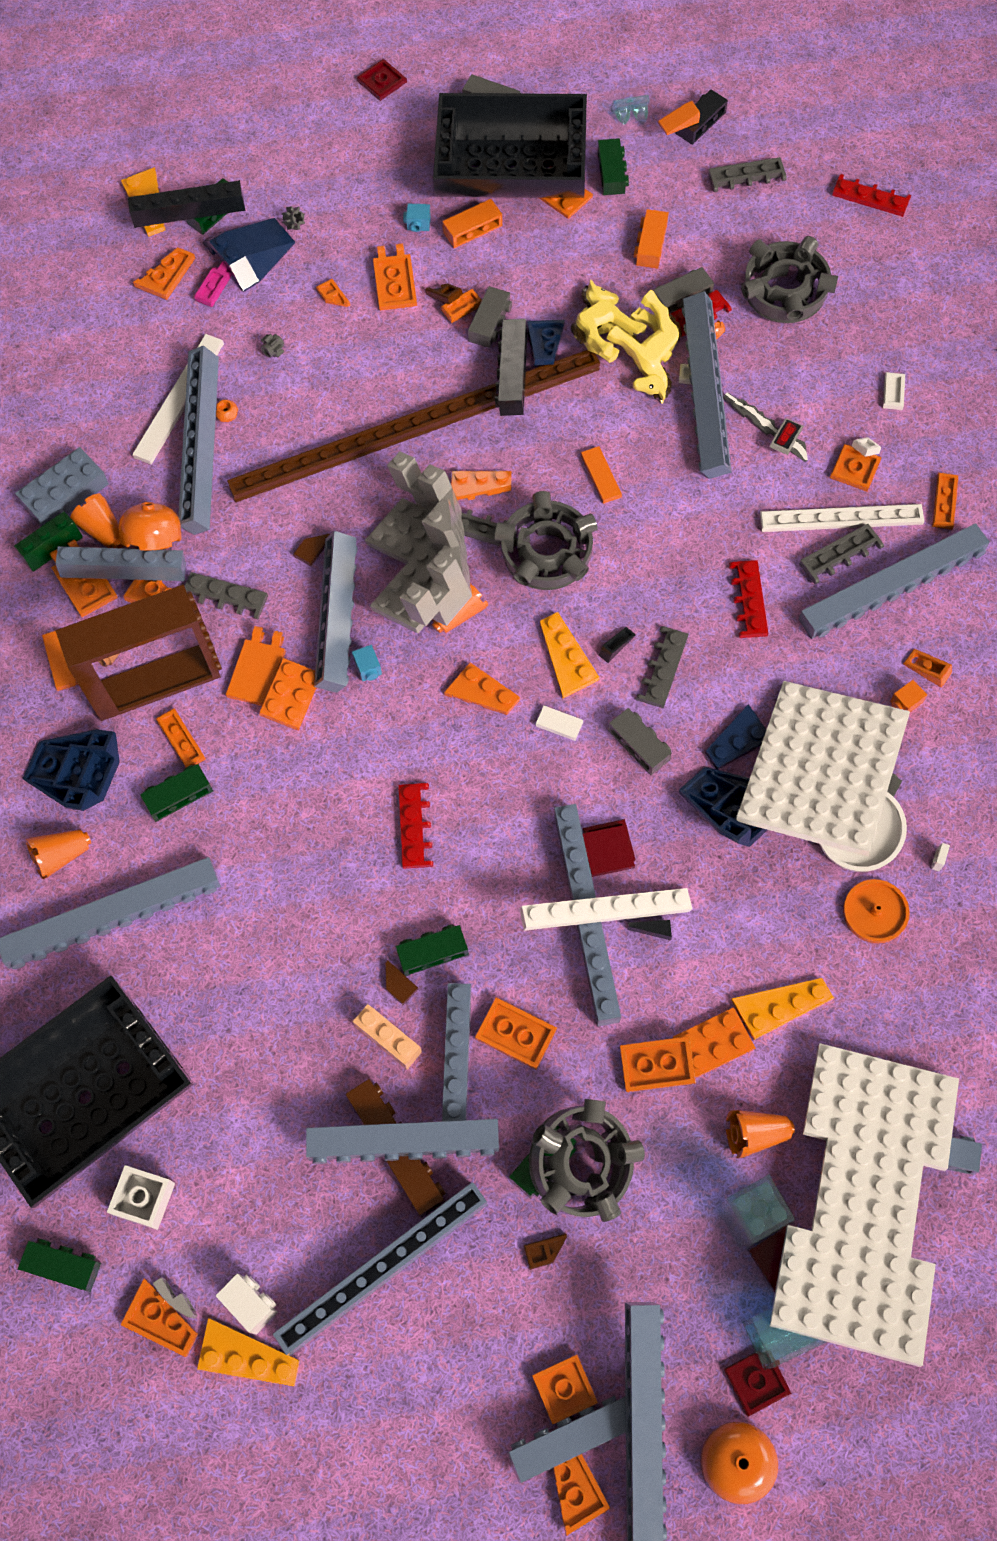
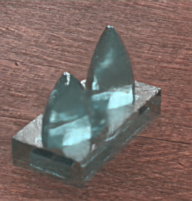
[611,95,650,125]

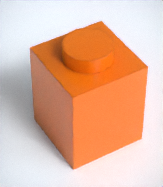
[890,680,927,712]

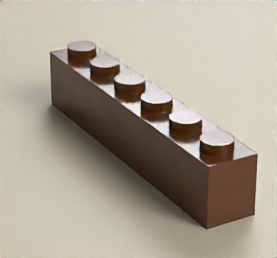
[346,1079,446,1217]

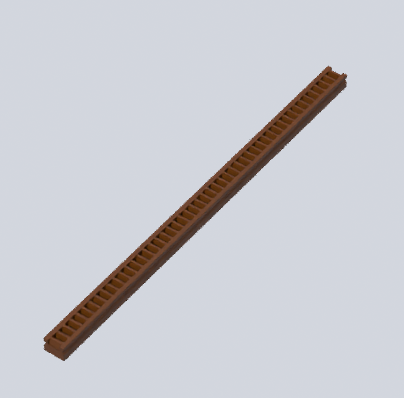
[227,350,600,503]

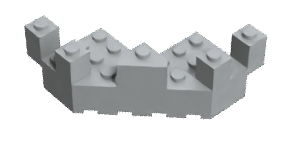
[365,451,472,633]

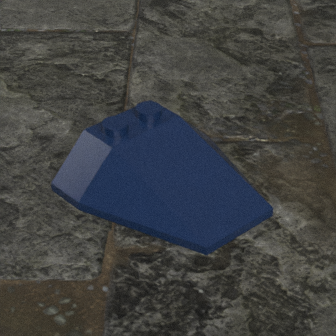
[203,218,295,292]
[23,729,120,811]
[679,767,767,847]

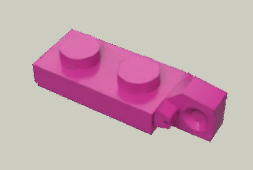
[195,261,232,307]

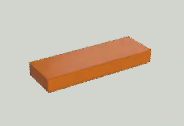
[581,446,622,504]
[932,472,959,530]
[42,631,78,691]
[156,708,206,767]

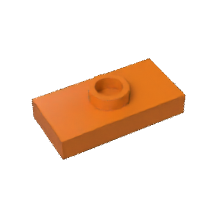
[441,289,482,323]

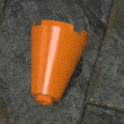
[70,493,123,548]
[431,583,488,633]
[26,829,91,880]
[726,1110,795,1158]

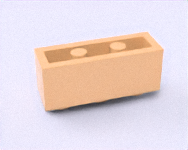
[353,1004,422,1070]

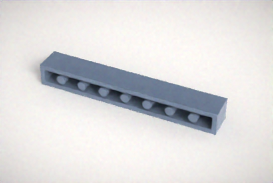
[314,531,358,693]
[306,1119,499,1164]

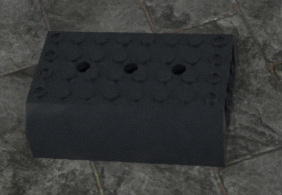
[433,93,587,198]
[0,975,194,1208]

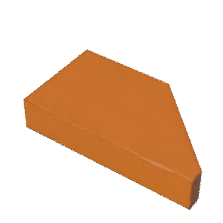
[316,279,350,307]

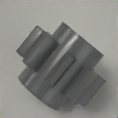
[282,206,305,230]
[261,334,284,358]

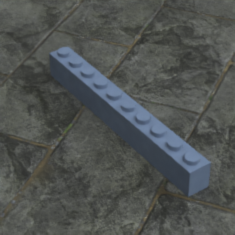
[682,291,732,479]
[178,345,219,535]
[798,523,990,639]
[554,804,621,1027]
[0,857,221,969]
[273,1182,488,1356]
[625,1302,667,1541]

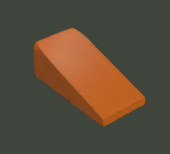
[658,101,700,135]
[903,648,952,688]

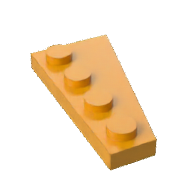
[121,167,166,237]
[540,612,599,698]
[731,978,834,1040]
[197,1318,300,1386]

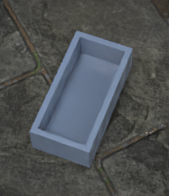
[15,447,109,527]

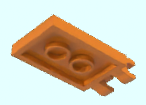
[373,243,417,311]
[50,540,118,617]
[226,626,286,706]

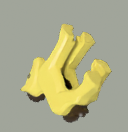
[571,280,647,363]
[606,290,682,404]

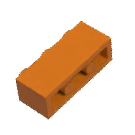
[442,199,502,248]
[633,209,669,269]

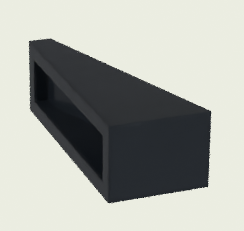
[598,627,636,663]
[628,920,672,941]

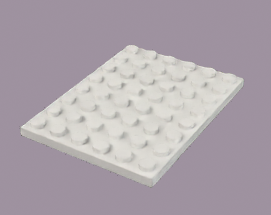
[737,681,910,857]

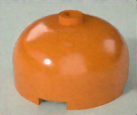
[118,502,182,550]
[700,1422,778,1505]

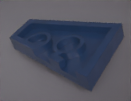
[527,320,565,365]
[705,704,766,770]

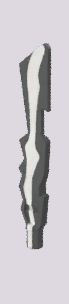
[723,392,808,462]

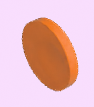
[843,879,910,944]

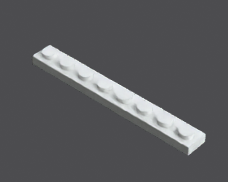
[519,888,692,931]

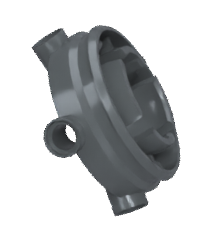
[741,236,838,323]
[495,491,598,590]
[529,1099,645,1222]

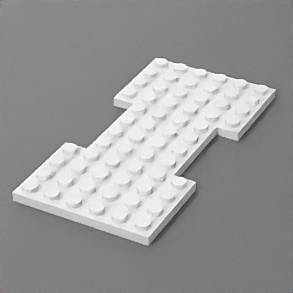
[769,1044,959,1367]

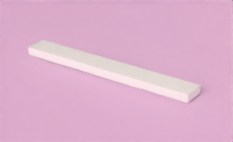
[133,334,224,464]
[760,504,924,532]

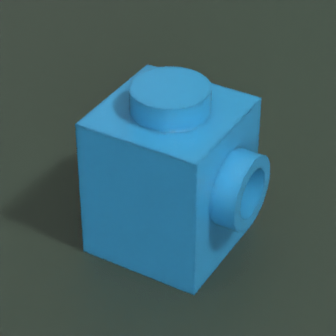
[403,203,431,232]
[352,644,382,682]

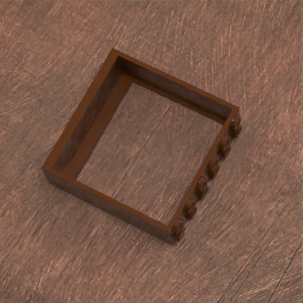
[55,584,222,721]

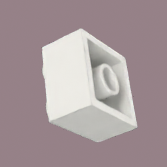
[107,1165,175,1230]
[216,1273,278,1335]

